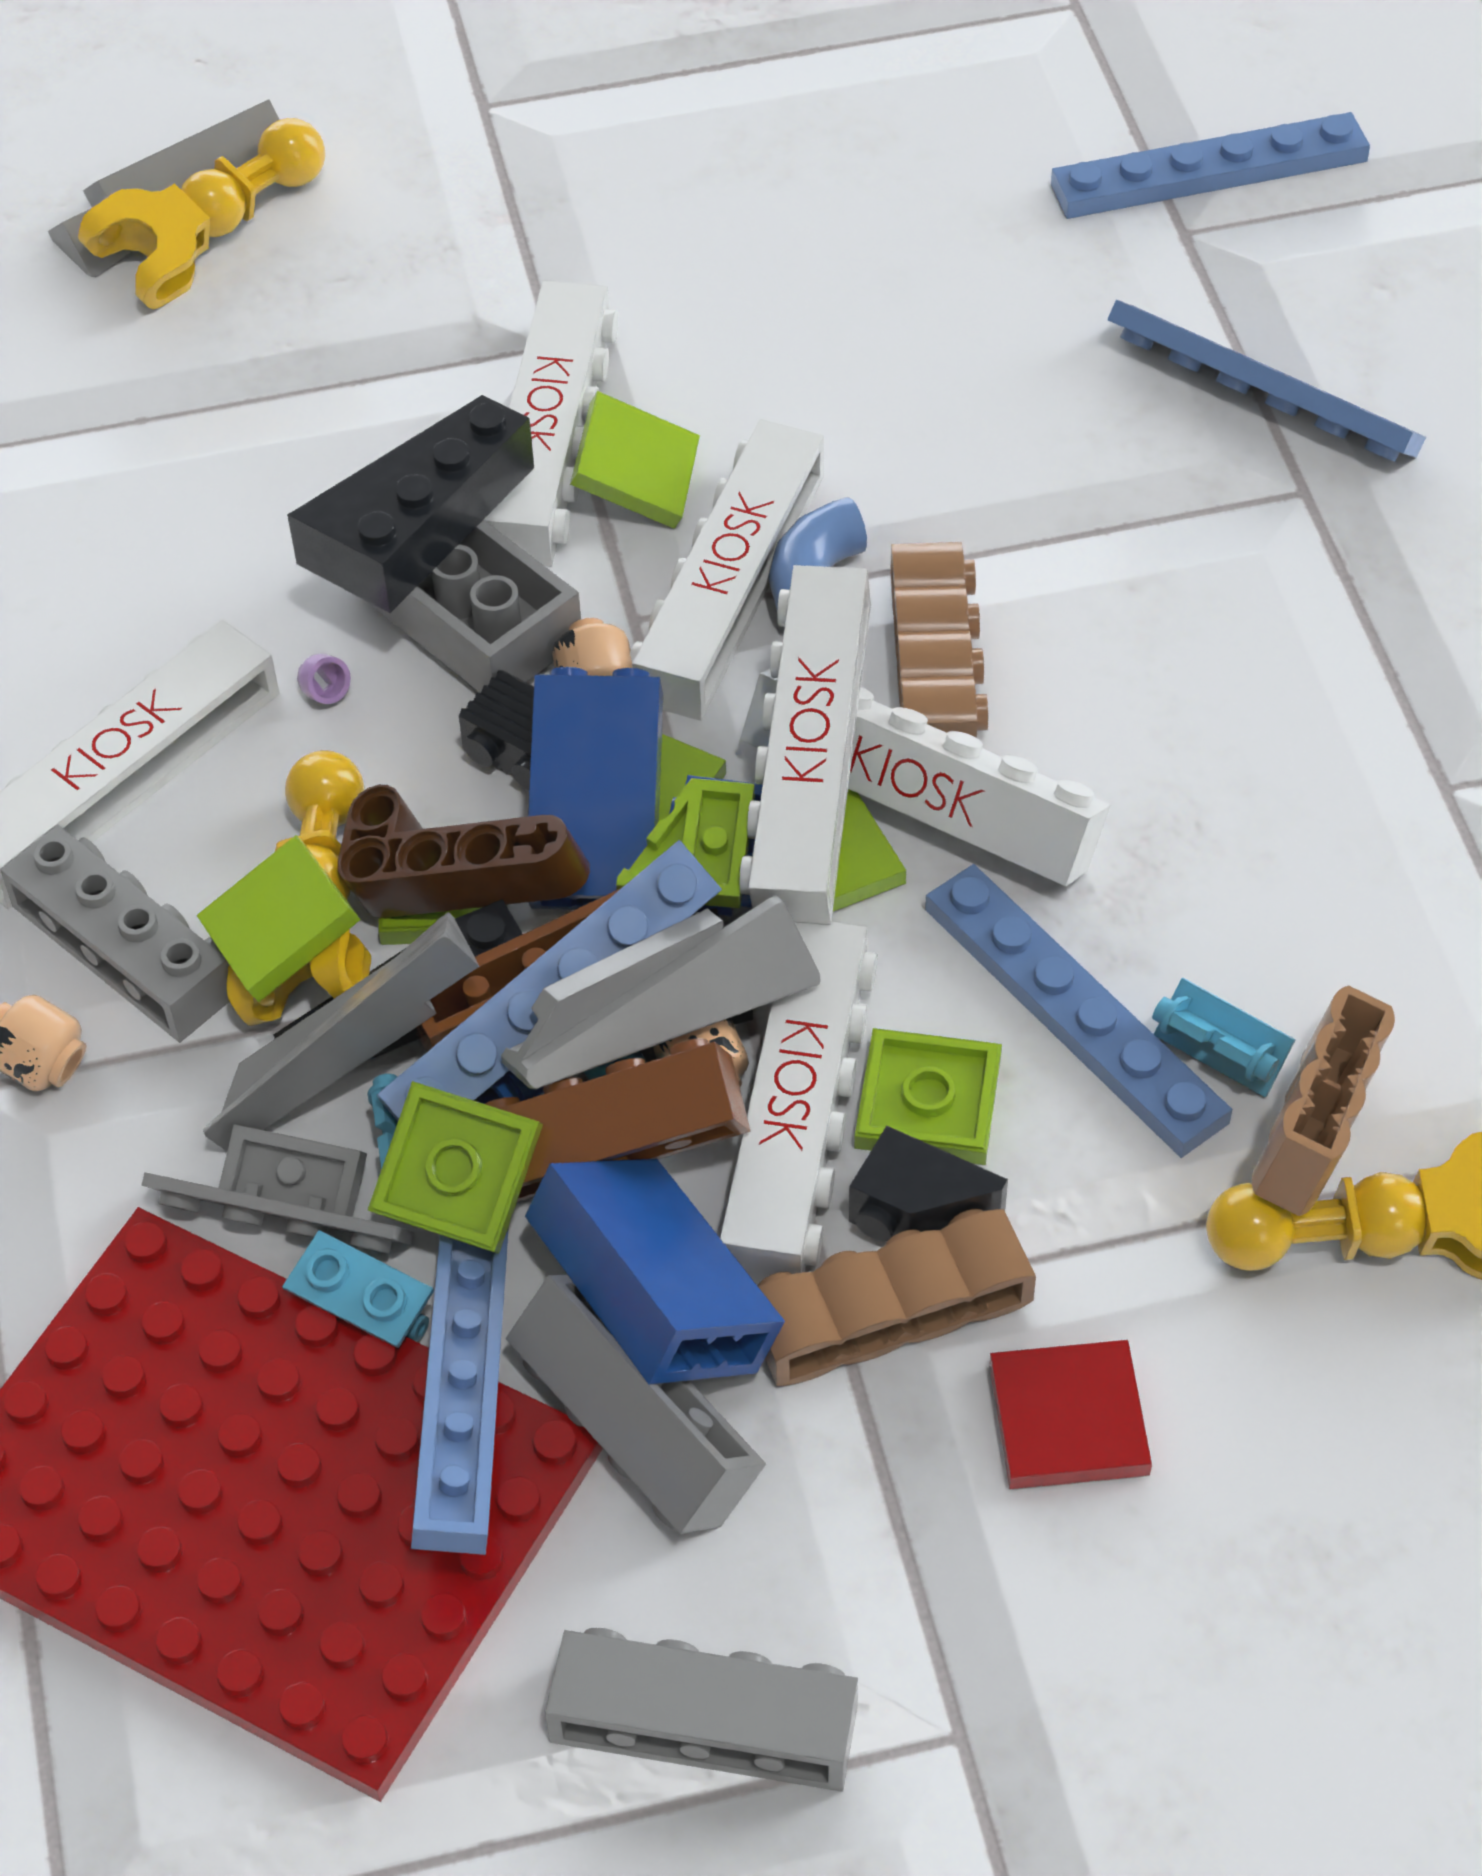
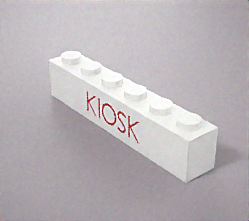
[484,280,618,566]
[630,419,824,721]
[740,565,871,924]
[0,619,280,910]
[740,669,1111,887]
[720,921,878,1284]

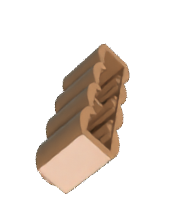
[890,542,988,738]
[1252,985,1395,1216]
[757,1209,1036,1386]

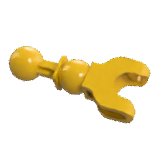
[78,118,325,309]
[226,750,371,1026]
[1206,1132,1482,1280]

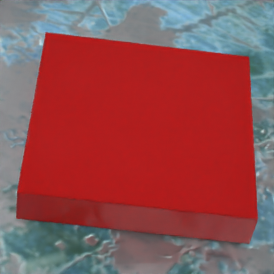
[989,1340,1152,1489]

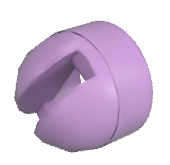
[297,654,351,704]

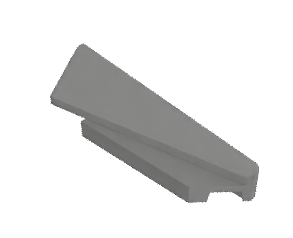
[48,99,280,277]
[501,895,820,1089]
[203,912,479,1151]

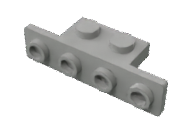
[141,1124,414,1254]

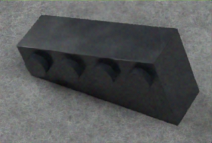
[287,395,534,613]

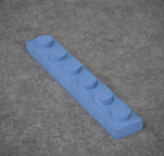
[1051,112,1370,219]
[1107,299,1426,462]
[376,840,722,1121]
[925,864,1233,1158]
[411,1227,509,1555]

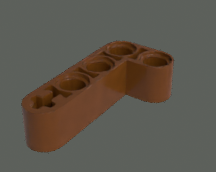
[338,784,590,918]

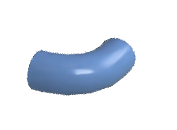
[768,497,867,611]

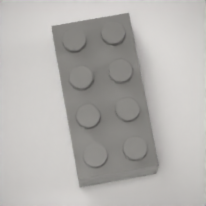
[366,520,581,693]

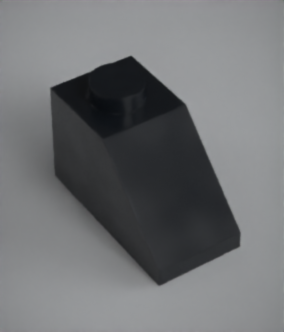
[849,1126,1008,1241]

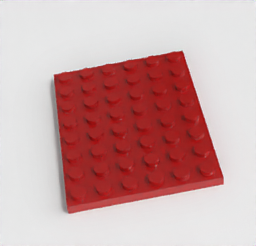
[0,1207,603,1802]

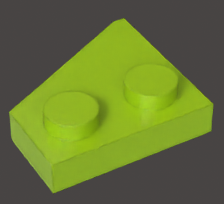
[616,778,755,908]

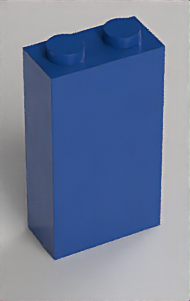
[528,667,663,910]
[525,1159,785,1385]

